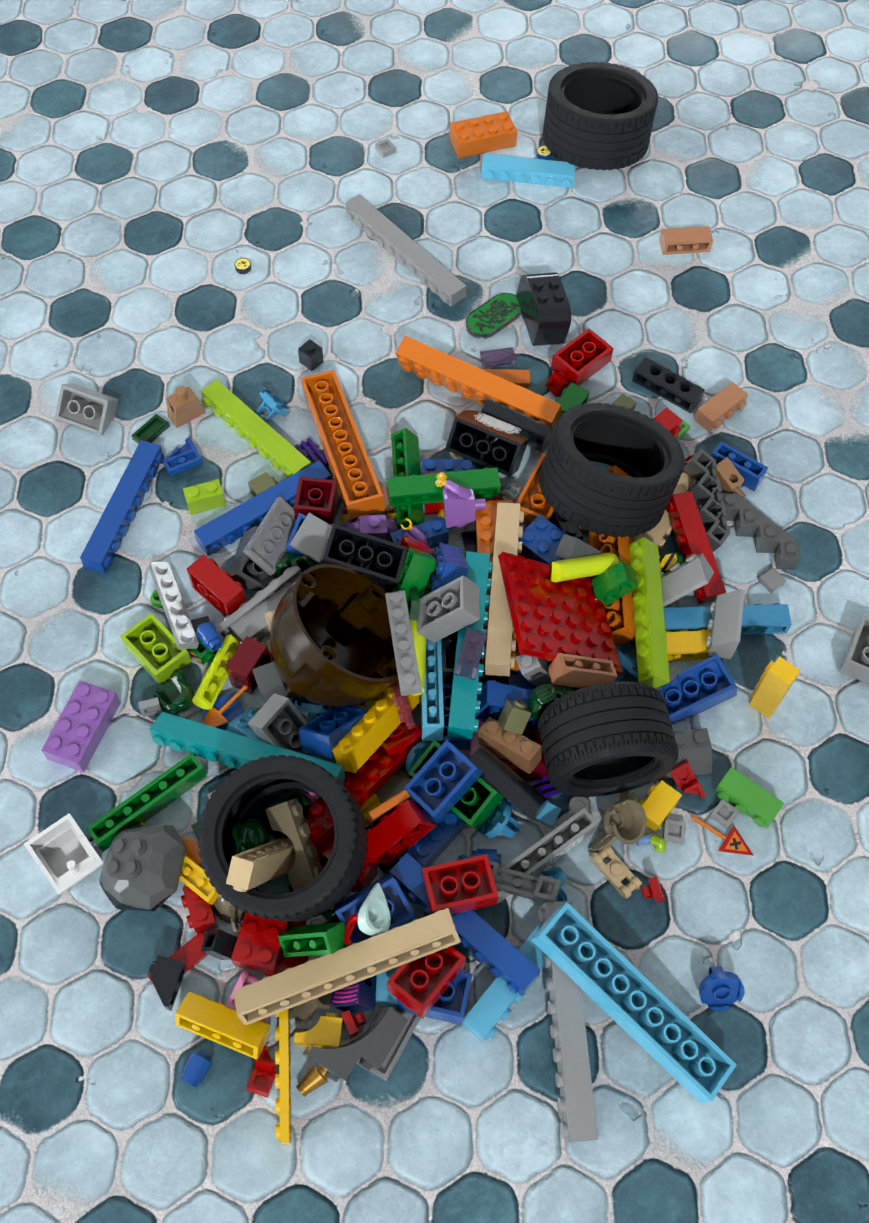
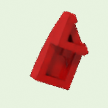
[670,760,706,798]
[246,1045,277,1098]

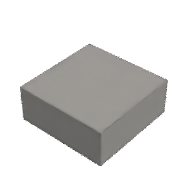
[375,138,396,158]
[758,567,786,593]
[138,697,163,717]
[709,799,740,829]
[663,819,686,844]

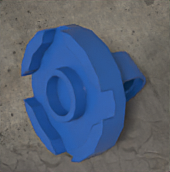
[698,966,745,1011]

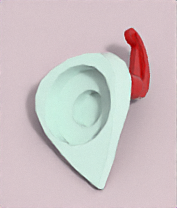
[344,883,391,945]

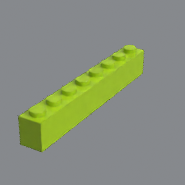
[201,379,311,479]
[629,537,670,688]

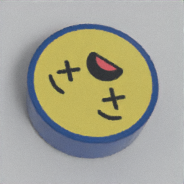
[536,145,552,160]

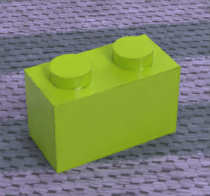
[183,479,226,515]

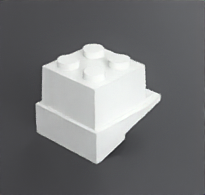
[24,813,104,895]

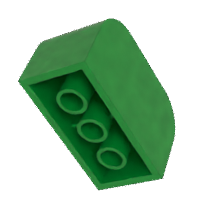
[408,740,504,830]

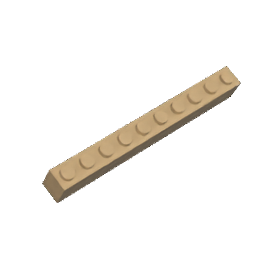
[485,503,524,676]
[233,908,461,1026]

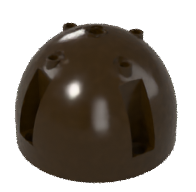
[270,564,398,707]

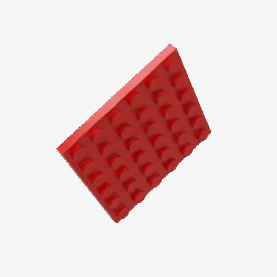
[498,551,622,677]

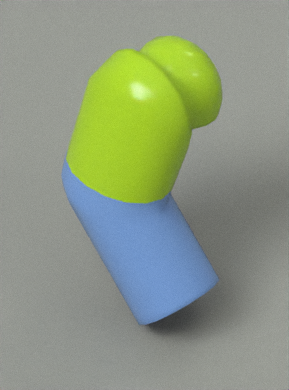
[636,833,667,853]

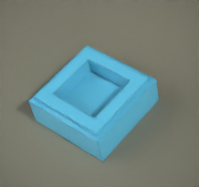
[534,802,561,828]

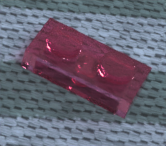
[392,685,416,730]

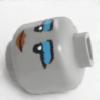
[499,483,523,503]

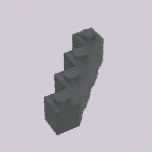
[683,448,731,552]
[721,493,801,570]

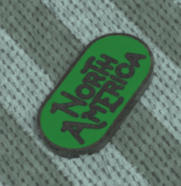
[465,293,521,339]

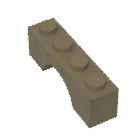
[265,798,323,891]

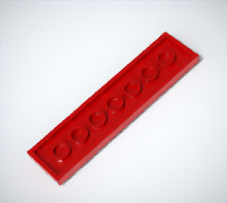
[303,738,422,847]

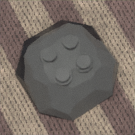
[99,825,187,911]

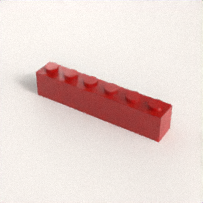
[666,492,726,604]

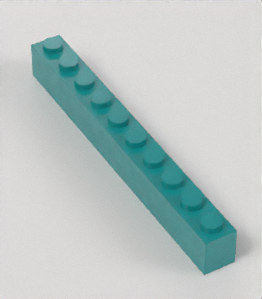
[447,551,493,739]
[149,712,346,791]

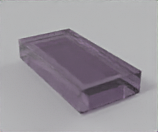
[480,347,517,369]

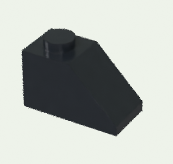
[149,955,187,1011]

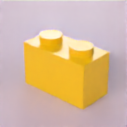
[639,780,682,833]

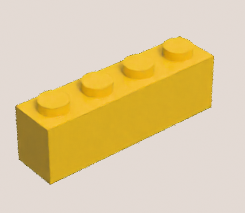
[634,629,712,662]
[749,657,801,719]
[175,991,270,1060]

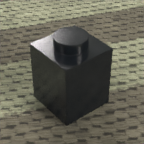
[298,339,323,371]
[201,929,238,960]

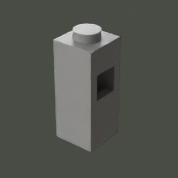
[515,654,551,687]

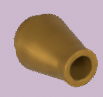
[296,1066,328,1097]

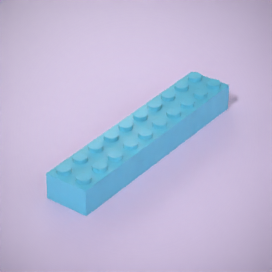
[531,902,737,1103]

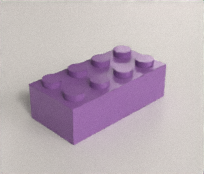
[41,680,121,773]

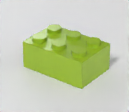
[120,613,191,684]

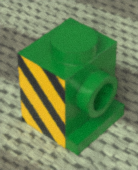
[659,553,685,573]
[186,635,217,665]

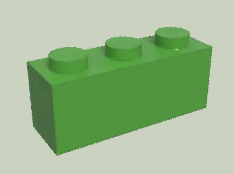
[714,767,784,829]

